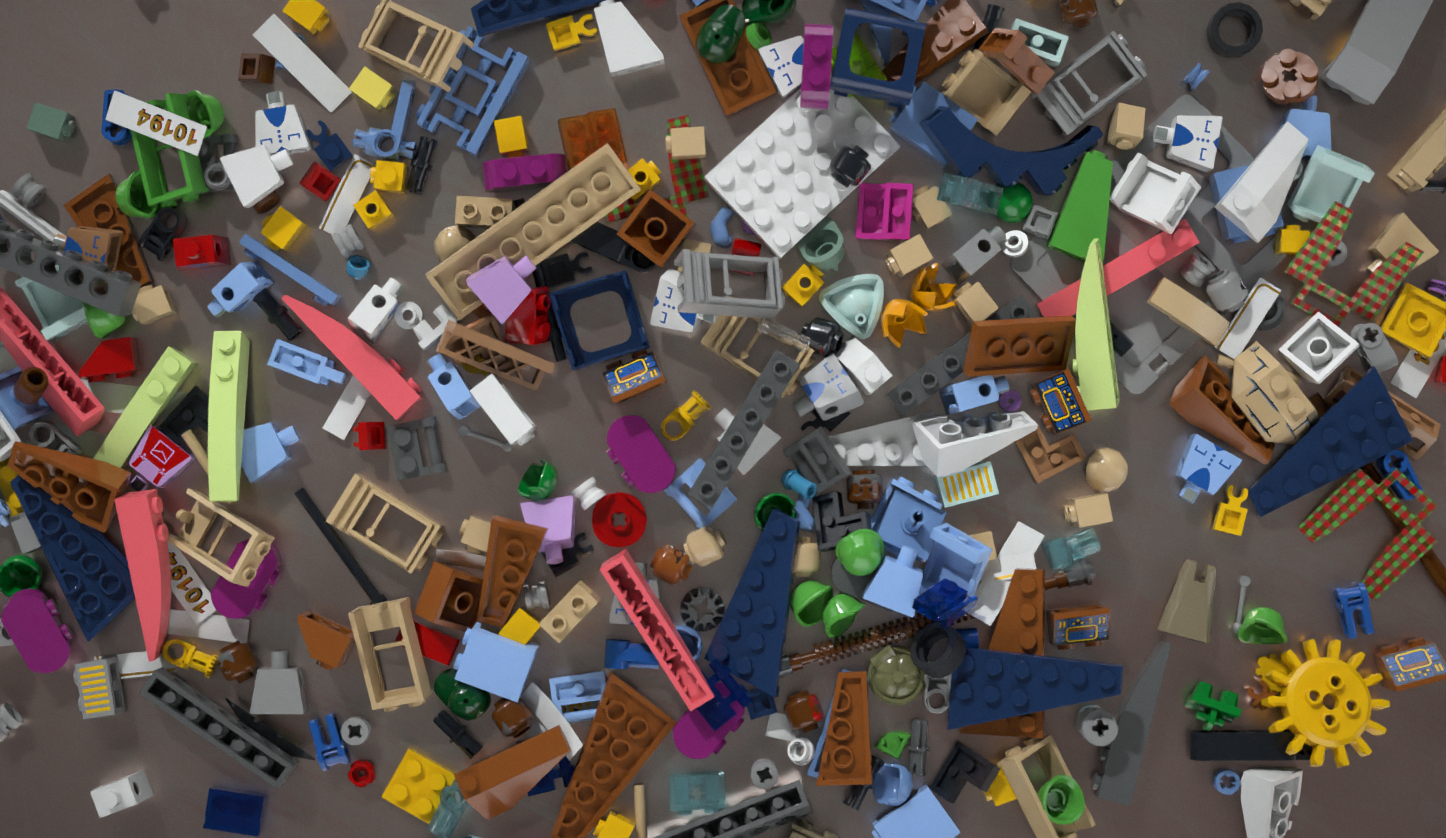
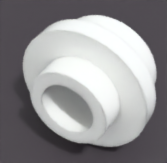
[1001,230,1029,258]
[395,302,423,330]
[787,737,815,766]

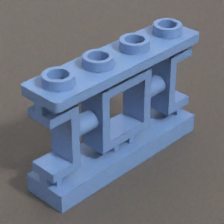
[416,26,530,158]

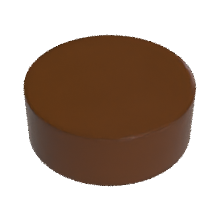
[252,190,281,214]

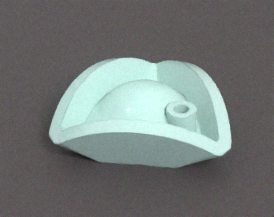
[819,274,884,339]

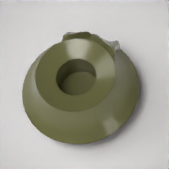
[868,644,925,705]

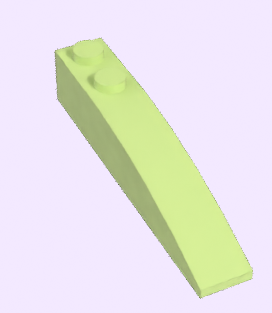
[1073,238,1120,411]
[208,331,250,502]
[94,346,197,469]

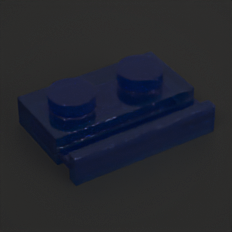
[912,578,978,628]
[203,787,266,837]

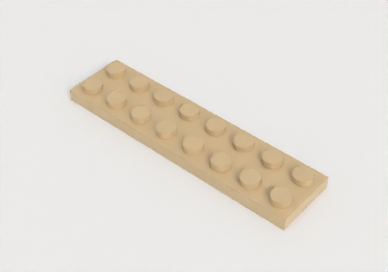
[426,143,641,320]

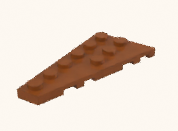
[960,568,1045,738]
[550,671,677,838]

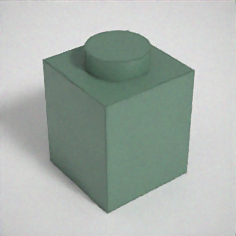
[26,102,75,143]

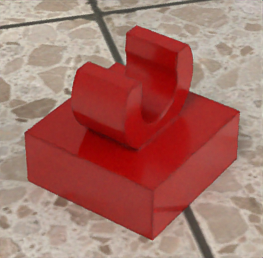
[352,421,386,450]

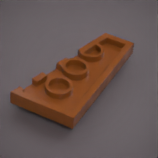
[880,0,989,84]
[63,174,152,288]
[477,516,549,628]
[816,671,873,786]

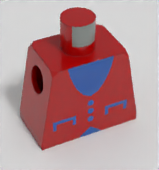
[173,235,231,271]

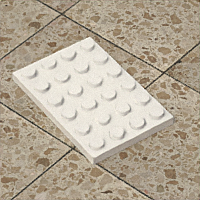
[704,73,900,259]

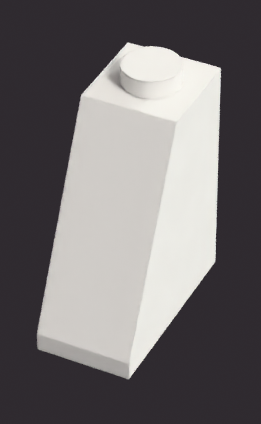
[594,0,665,77]
[834,336,893,395]

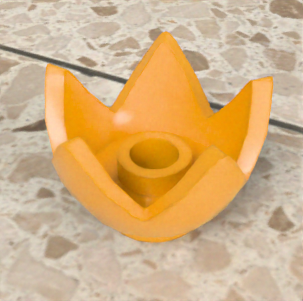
[910,263,957,311]
[881,299,928,348]

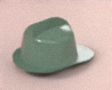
[796,216,845,271]

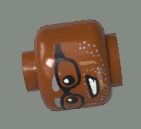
[650,545,693,585]

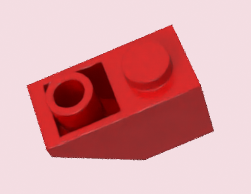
[505,286,550,345]
[78,337,141,383]

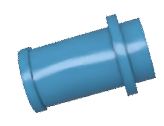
[781,469,817,499]

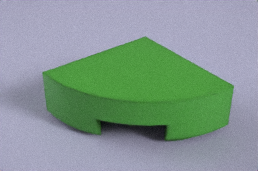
[873,731,911,760]

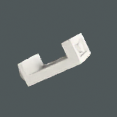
[1110,152,1201,234]

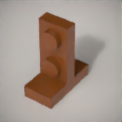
[978,28,1055,94]

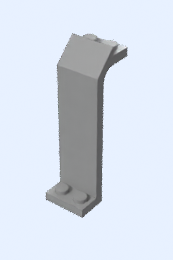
[1320,0,1434,105]

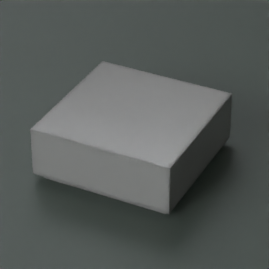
[1023,204,1059,240]

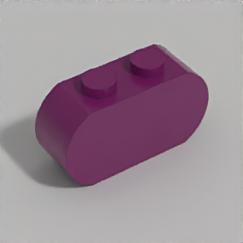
[800,23,833,110]
[482,154,567,193]
[606,415,676,493]
[211,539,282,619]
[1,589,73,673]
[673,680,745,759]

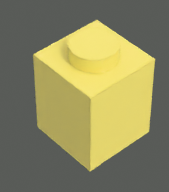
[349,66,396,112]

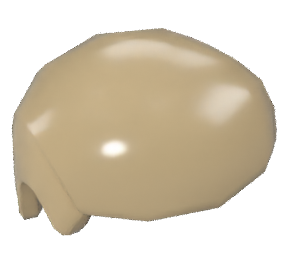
[434,226,475,263]
[1085,448,1128,493]

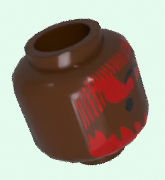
[783,690,824,733]

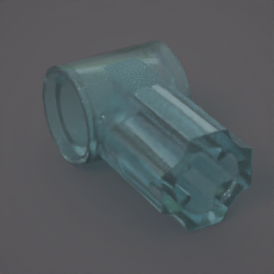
[1041,528,1102,571]
[427,784,471,838]

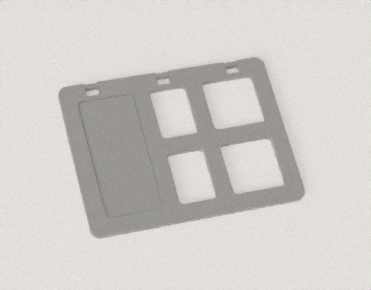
[1010,94,1314,394]

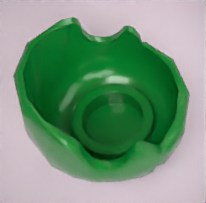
[988,182,1033,223]
[518,460,557,501]
[753,492,795,532]
[0,554,43,597]

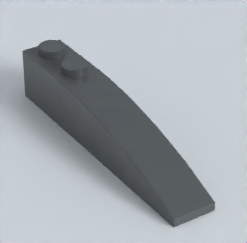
[1091,640,1172,806]

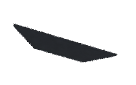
[225,698,316,761]

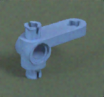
[352,78,417,161]

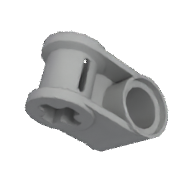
[1350,323,1398,374]
[28,421,83,455]
[922,659,952,714]

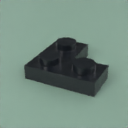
[159,385,209,445]
[812,491,872,552]
[929,741,1001,804]

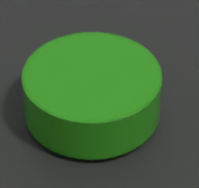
[746,22,772,50]

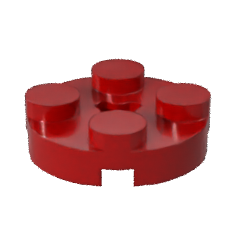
[592,492,647,548]

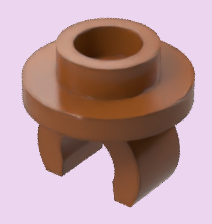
[1247,680,1278,711]

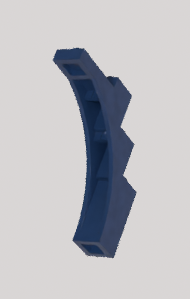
[919,106,1104,196]

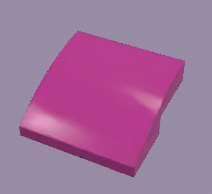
[856,183,914,240]

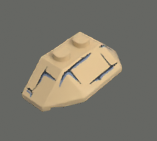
[1231,341,1320,444]

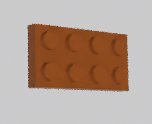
[679,0,776,117]
[963,316,1076,377]

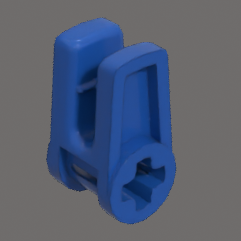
[101,89,132,146]
[1376,450,1423,500]
[1334,582,1374,640]
[308,713,351,771]

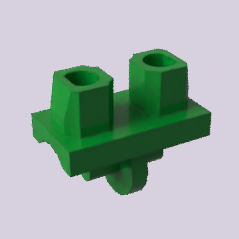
[1184,682,1242,732]

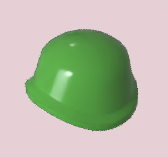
[186,90,224,139]
[115,170,161,218]
[82,292,126,339]
[835,529,885,576]
[790,580,833,627]
[821,593,866,638]
[1237,607,1287,645]
[1037,775,1085,825]

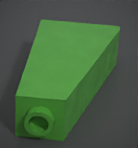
[1046,150,1113,263]

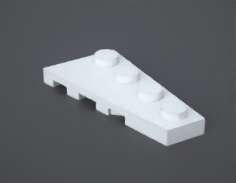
[829,411,934,466]

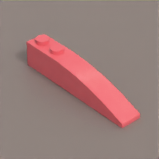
[1036,218,1200,317]
[0,287,105,437]
[281,295,424,420]
[115,489,171,662]
[599,549,715,712]

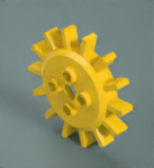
[1261,639,1390,768]

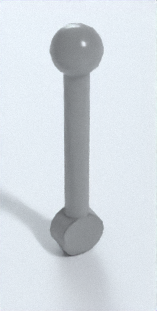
[458,425,513,452]
[1233,576,1251,634]

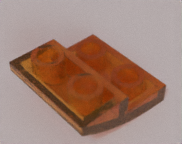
[557,108,627,171]

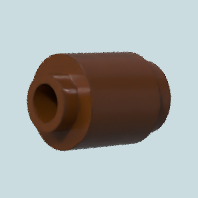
[13,367,48,404]

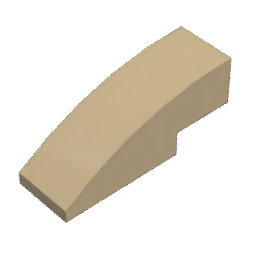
[1146,277,1230,346]

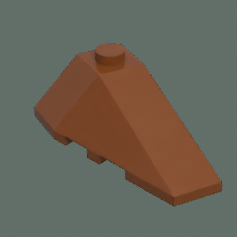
[1170,355,1275,465]
[8,441,131,533]
[454,725,571,820]

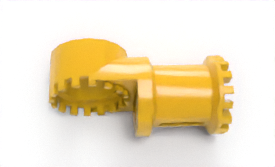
[661,390,712,441]
[162,638,218,678]

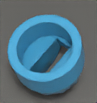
[346,255,370,280]

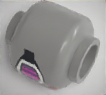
[1206,269,1248,312]

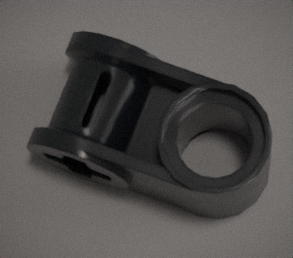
[137,208,187,262]

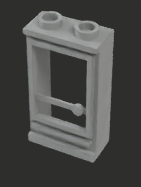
[1030,31,1147,139]
[674,249,785,319]

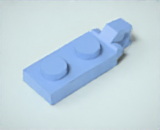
[267,339,347,385]

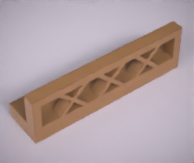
[436,320,555,392]
[1324,365,1441,461]

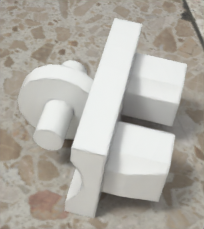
[413,303,465,351]

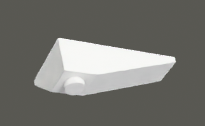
[1215,121,1309,243]
[912,411,1038,477]
[1240,766,1303,838]

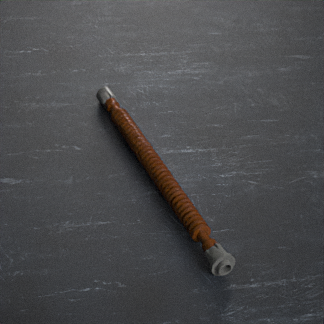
[779,558,1096,679]

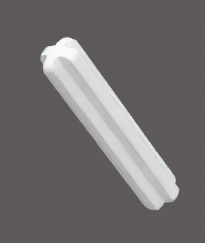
[0,190,64,241]

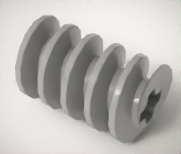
[1075,705,1118,746]

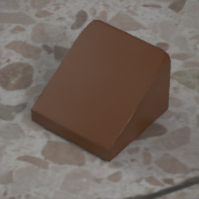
[238,53,275,84]

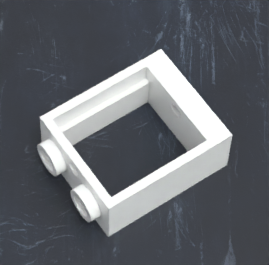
[470,374,537,446]

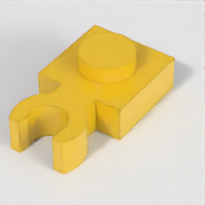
[546,14,598,52]
[1212,485,1248,536]

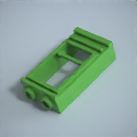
[130,93,209,209]

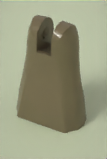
[1157,559,1216,644]

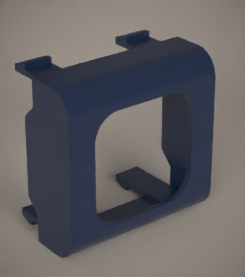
[830,8,926,108]
[549,270,650,371]

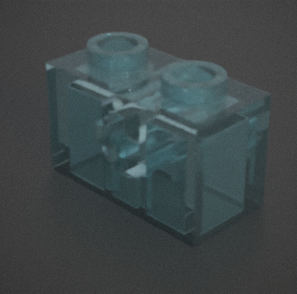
[937,173,1003,215]
[668,771,726,815]

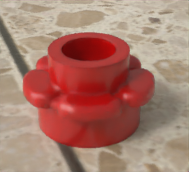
[348,760,375,788]

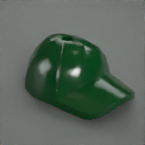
[742,0,796,23]
[695,5,745,64]
[434,669,491,721]

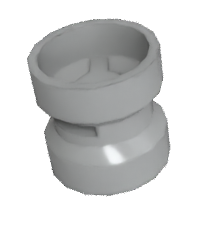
[0,702,24,742]

